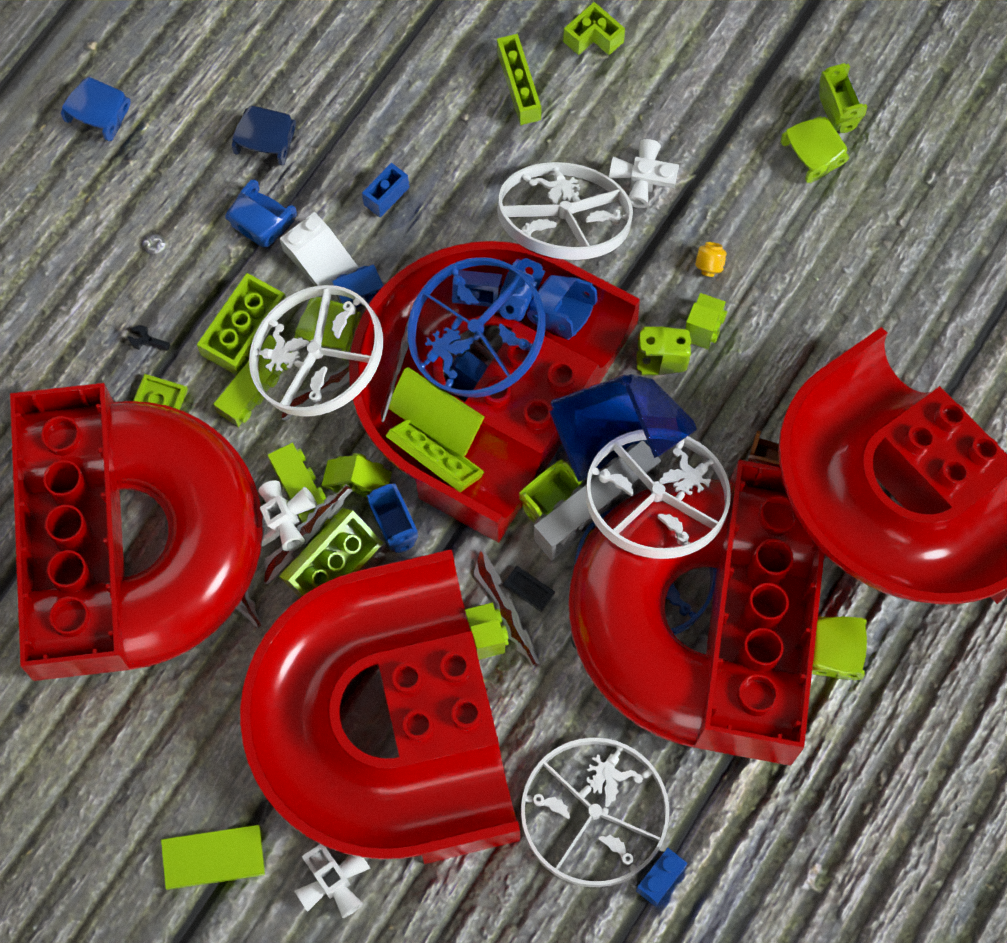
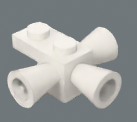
[609,139,679,208]
[258,480,317,551]
[294,844,370,918]

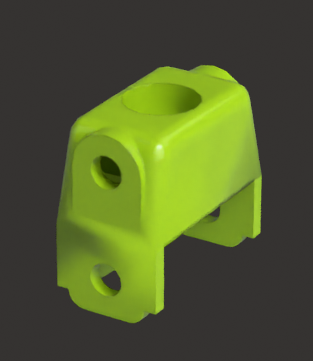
[819,63,867,133]
[780,116,849,184]
[294,297,361,360]
[636,326,691,375]
[519,459,582,523]
[812,616,867,681]

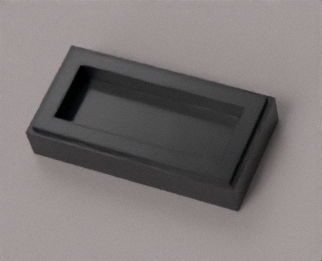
[503,565,555,612]

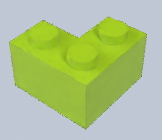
[563,2,625,55]
[685,293,728,350]
[321,453,392,498]
[465,602,509,660]

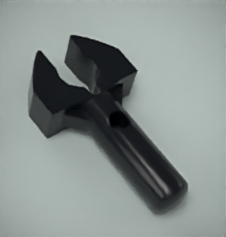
[127,325,170,351]

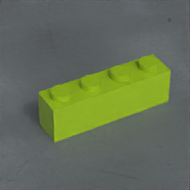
[497,33,541,125]
[213,335,292,427]
[268,442,335,539]

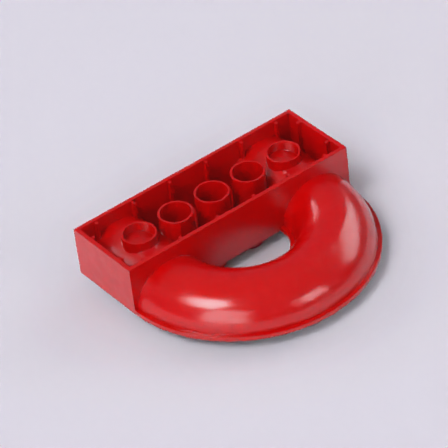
[349,241,640,543]
[778,327,1007,604]
[10,383,263,681]
[568,460,824,766]
[240,549,520,864]

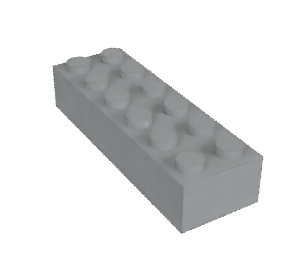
[534,440,661,561]

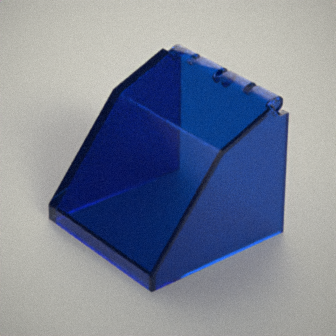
[549,374,697,482]

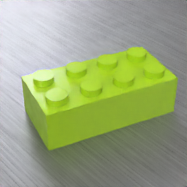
[197,273,286,375]
[279,508,383,598]

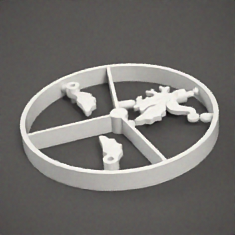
[497,162,633,260]
[249,285,383,416]
[586,429,731,559]
[521,738,669,887]

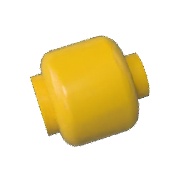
[695,242,727,277]

